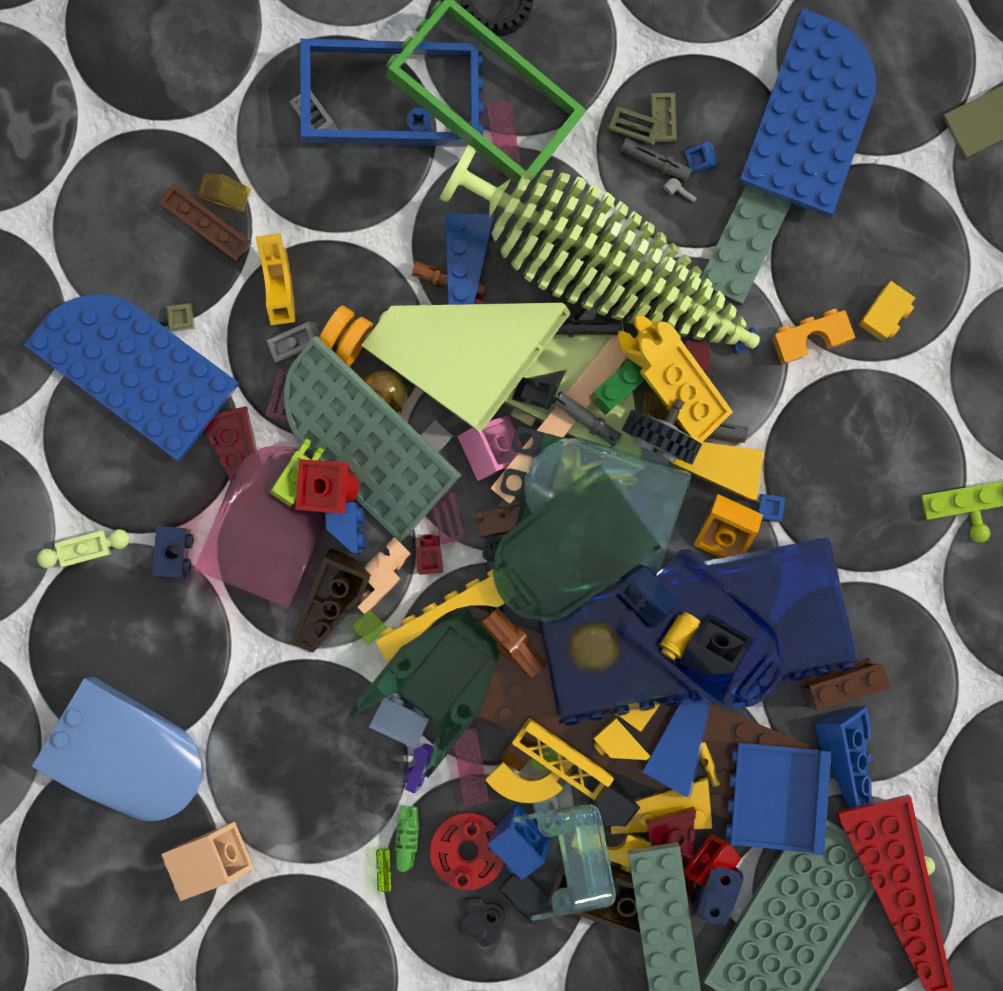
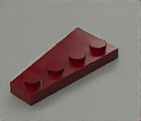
[645,806,696,908]

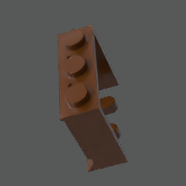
[798,658,891,711]

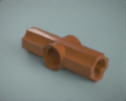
[480,608,547,679]

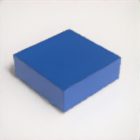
[757,494,785,522]

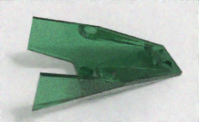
[348,608,500,778]

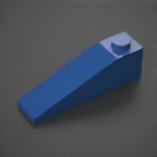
[815,706,872,808]

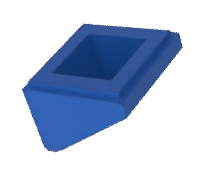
[684,142,719,174]

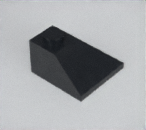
[679,613,753,676]

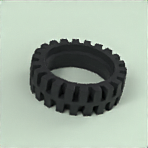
[461,0,533,36]

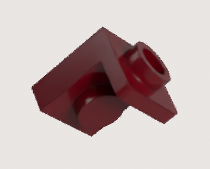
[415,534,443,575]

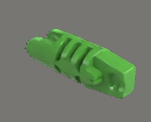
[395,805,419,872]

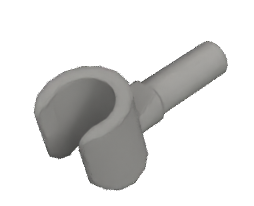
[663,178,697,203]

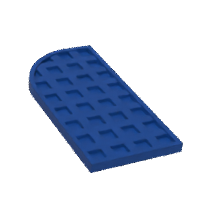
[739,8,876,218]
[25,294,240,462]

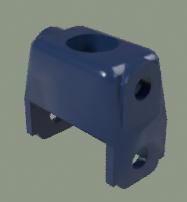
[692,866,744,926]

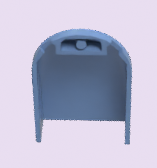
[32,677,203,821]

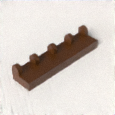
[476,492,579,539]

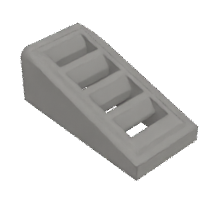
[289,92,338,144]

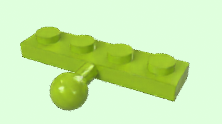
[920,481,1003,543]

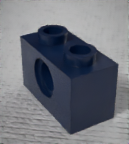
[152,526,194,578]

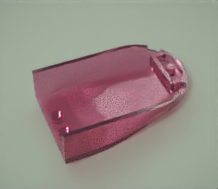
[194,445,325,608]

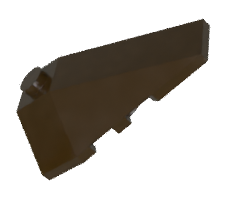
[291,548,371,653]

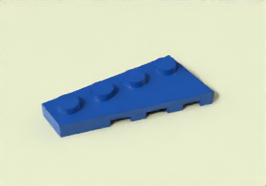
[445,214,494,305]

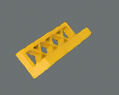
[511,718,614,801]

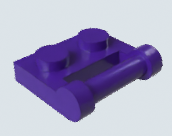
[403,744,435,793]

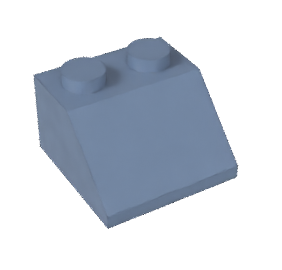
[369,695,430,749]

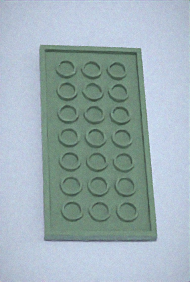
[702,820,875,991]

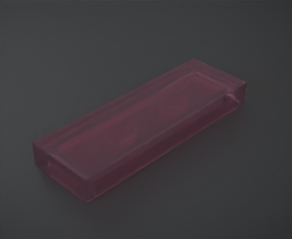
[487,99,521,176]
[452,728,489,807]

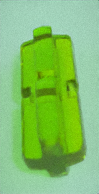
[376,848,391,892]

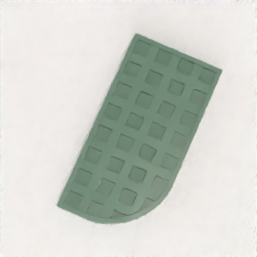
[284,336,461,543]

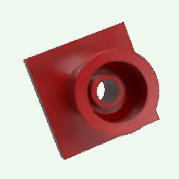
[295,459,359,514]

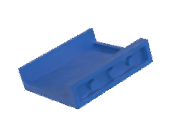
[726,742,831,855]

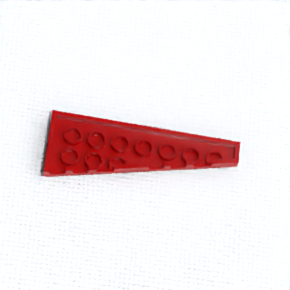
[836,794,954,991]

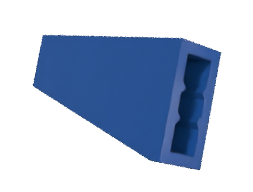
[643,691,711,798]

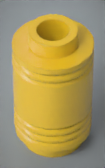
[659,612,701,660]

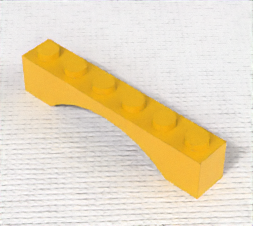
[375,566,523,667]

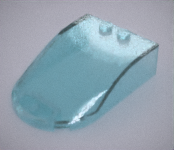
[524,438,692,570]

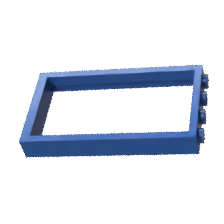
[300,38,483,146]

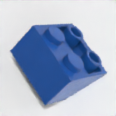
[325,502,366,554]

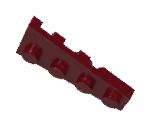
[205,406,269,508]

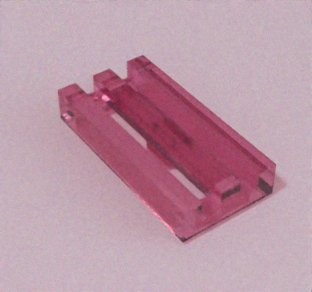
[265,368,288,422]
[433,491,466,545]

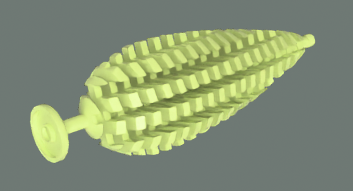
[439,145,760,349]

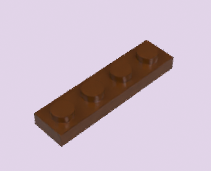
[158,183,252,263]

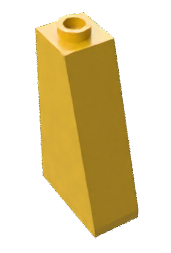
[669,442,763,501]

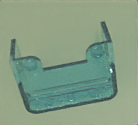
[513,804,616,921]

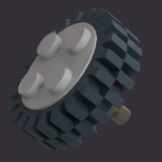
[622,398,702,465]

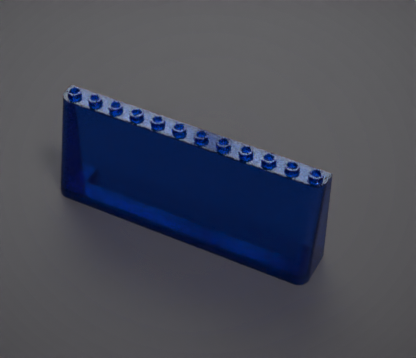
[534,538,859,726]

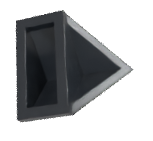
[512,369,567,414]
[579,779,640,827]

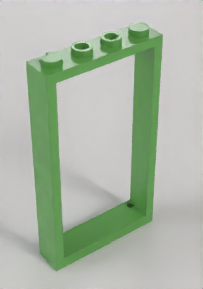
[385,0,587,184]

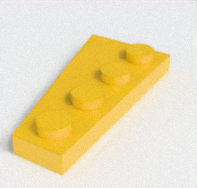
[611,777,712,834]

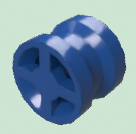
[406,108,431,132]

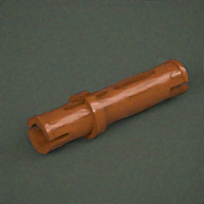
[411,261,486,299]

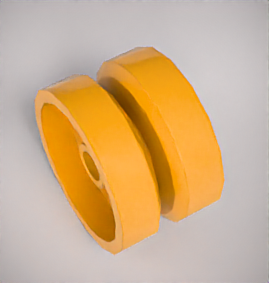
[319,305,373,367]

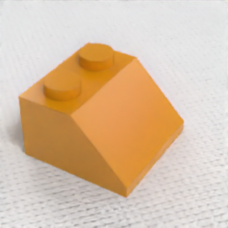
[693,494,763,566]

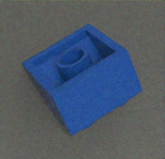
[488,804,551,880]

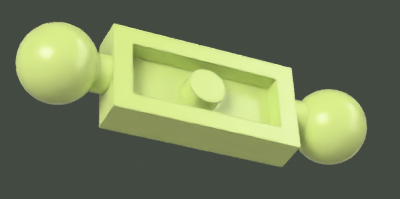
[37,529,129,568]

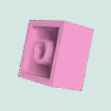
[458,415,523,481]

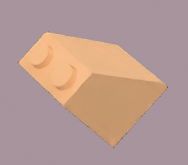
[161,822,254,901]

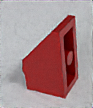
[683,834,741,886]

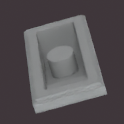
[266,322,320,363]

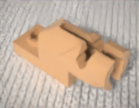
[358,537,411,614]

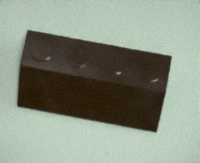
[547,848,641,938]

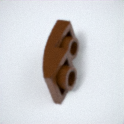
[499,723,543,772]

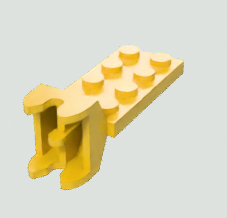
[617,315,733,443]

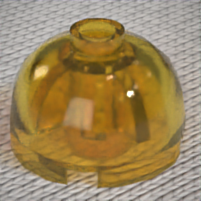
[363,370,408,414]
[569,621,620,673]

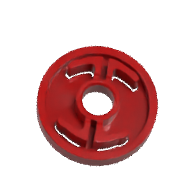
[430,812,504,890]

